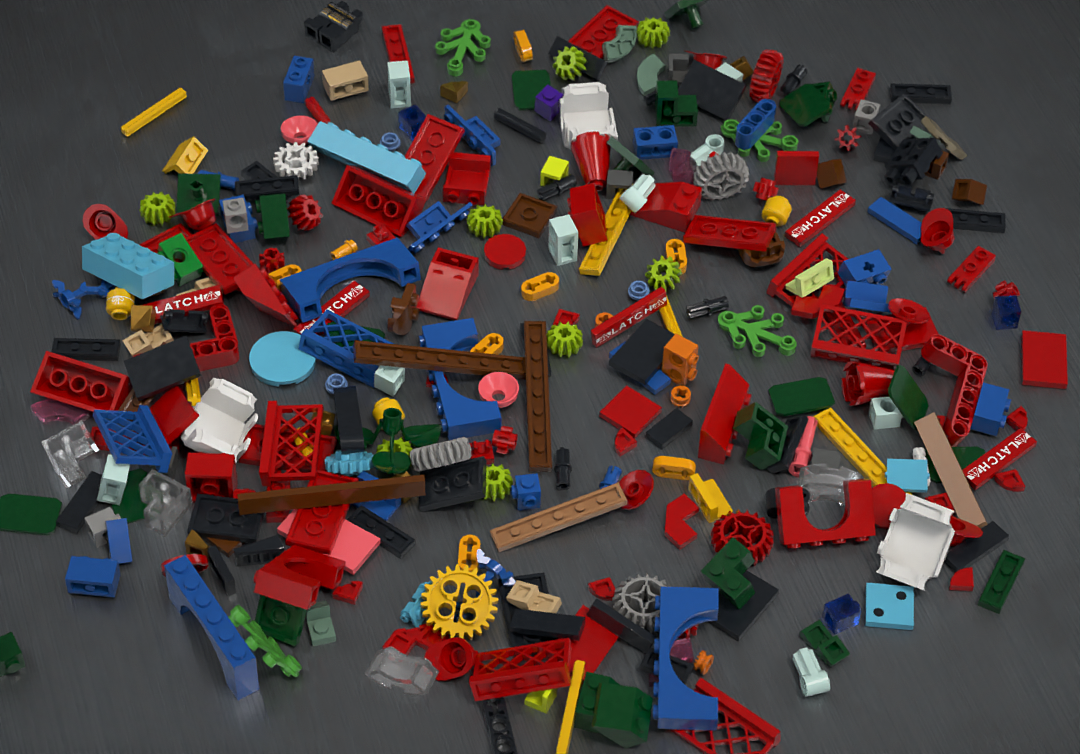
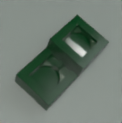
[799,619,851,667]

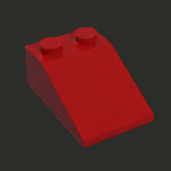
[630,182,702,233]

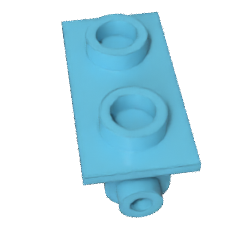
[400,581,432,628]

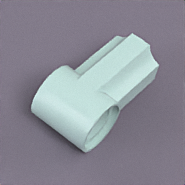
[686,134,724,171]
[619,174,655,213]
[792,648,830,697]

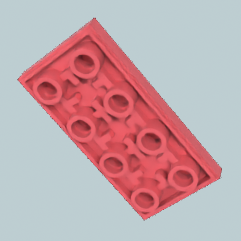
[277,509,381,575]

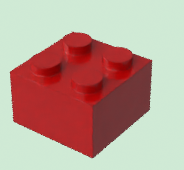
[567,183,608,247]
[185,452,238,503]

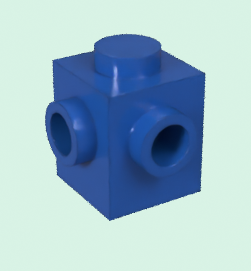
[511,473,541,511]

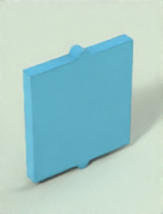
[885,459,930,493]

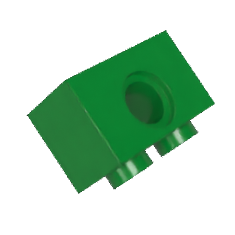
[157,233,203,287]

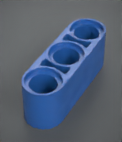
[735,99,776,150]

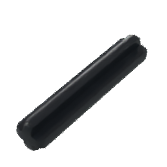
[494,108,547,143]

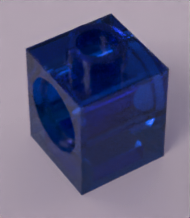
[398,104,426,141]
[991,295,1022,330]
[822,593,861,635]

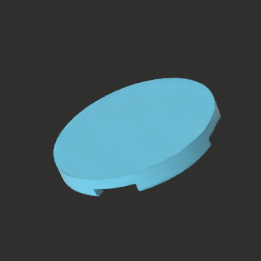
[249,331,316,387]

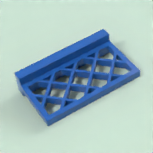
[298,309,393,388]
[93,405,172,473]

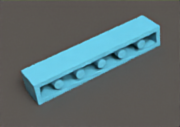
[307,121,426,193]

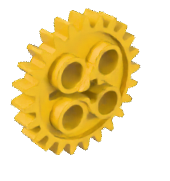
[420,564,498,640]

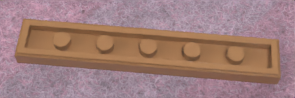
[914,412,988,528]
[490,483,628,553]

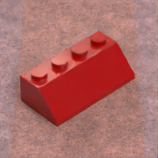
[331,165,427,237]
[30,351,133,412]
[698,363,752,465]

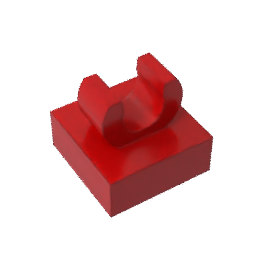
[366,223,396,246]
[469,439,494,465]

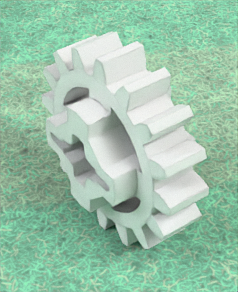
[273,142,319,180]

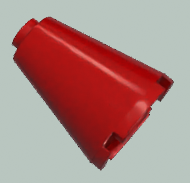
[571,131,611,191]
[841,361,895,406]

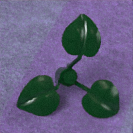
[335,408,442,474]

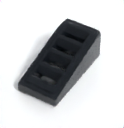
[234,535,285,566]

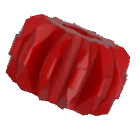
[287,194,323,231]

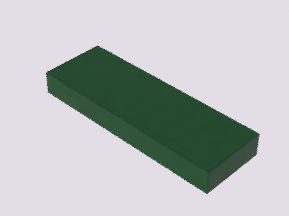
[978,550,1025,614]

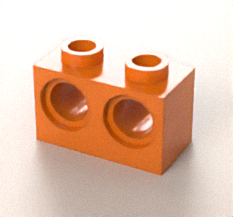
[662,334,699,386]

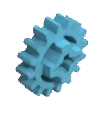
[325,450,374,477]

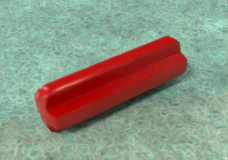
[305,96,330,124]

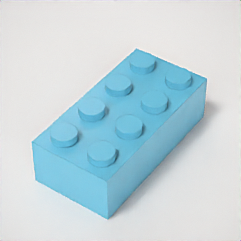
[82,233,174,299]

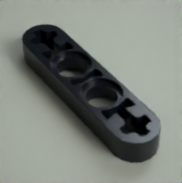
[483,697,518,754]

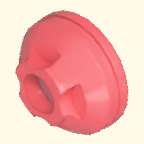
[281,116,318,146]
[478,372,519,408]

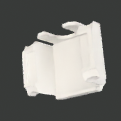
[559,82,618,150]
[181,378,258,463]
[876,493,955,591]

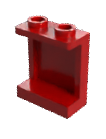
[443,152,491,206]

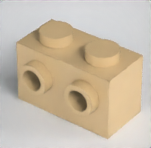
[322,61,369,101]

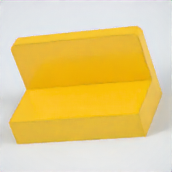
[162,136,208,174]
[688,473,733,523]

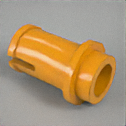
[330,240,358,260]

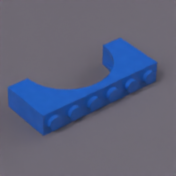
[280,237,421,323]
[418,318,502,440]
[164,555,259,700]
[653,587,718,731]

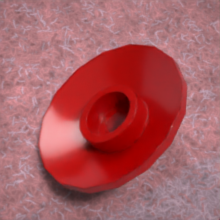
[888,298,930,324]
[618,469,654,510]

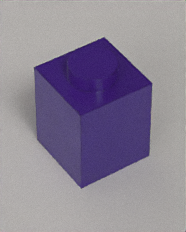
[534,84,564,122]

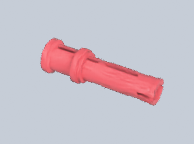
[789,416,818,477]

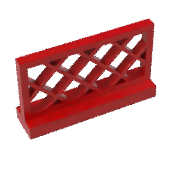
[766,233,848,319]
[811,304,907,370]
[259,401,324,486]
[469,638,571,701]
[669,678,781,754]

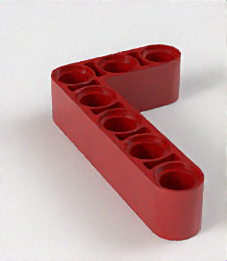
[133,304,240,371]
[921,334,988,447]

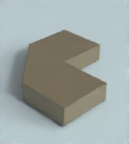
[921,116,967,160]

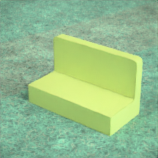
[786,258,834,298]

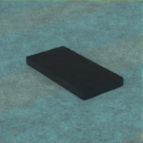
[498,572,558,658]

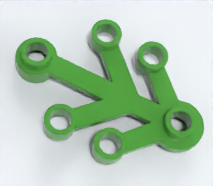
[435,19,491,77]
[721,119,798,162]
[718,305,797,357]
[228,605,302,677]

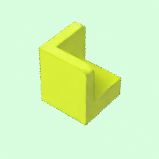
[540,156,569,187]
[525,688,557,714]

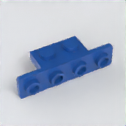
[444,105,500,166]
[406,201,473,254]

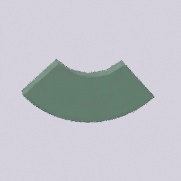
[602,25,637,63]
[637,54,665,96]

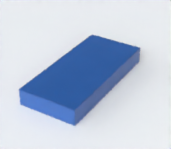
[105,518,132,564]

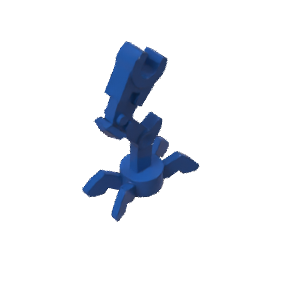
[52,279,116,320]
[454,549,516,622]

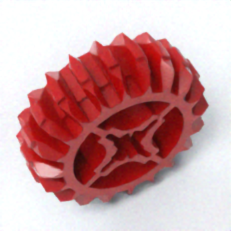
[749,49,784,102]
[711,509,774,566]

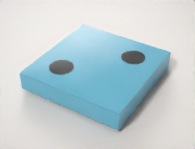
[865,583,914,630]

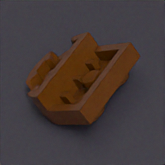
[738,232,785,267]
[387,283,419,335]

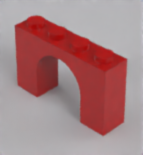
[775,479,876,548]
[253,545,346,610]

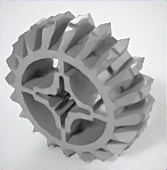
[693,152,749,201]
[410,437,472,472]
[612,573,671,634]

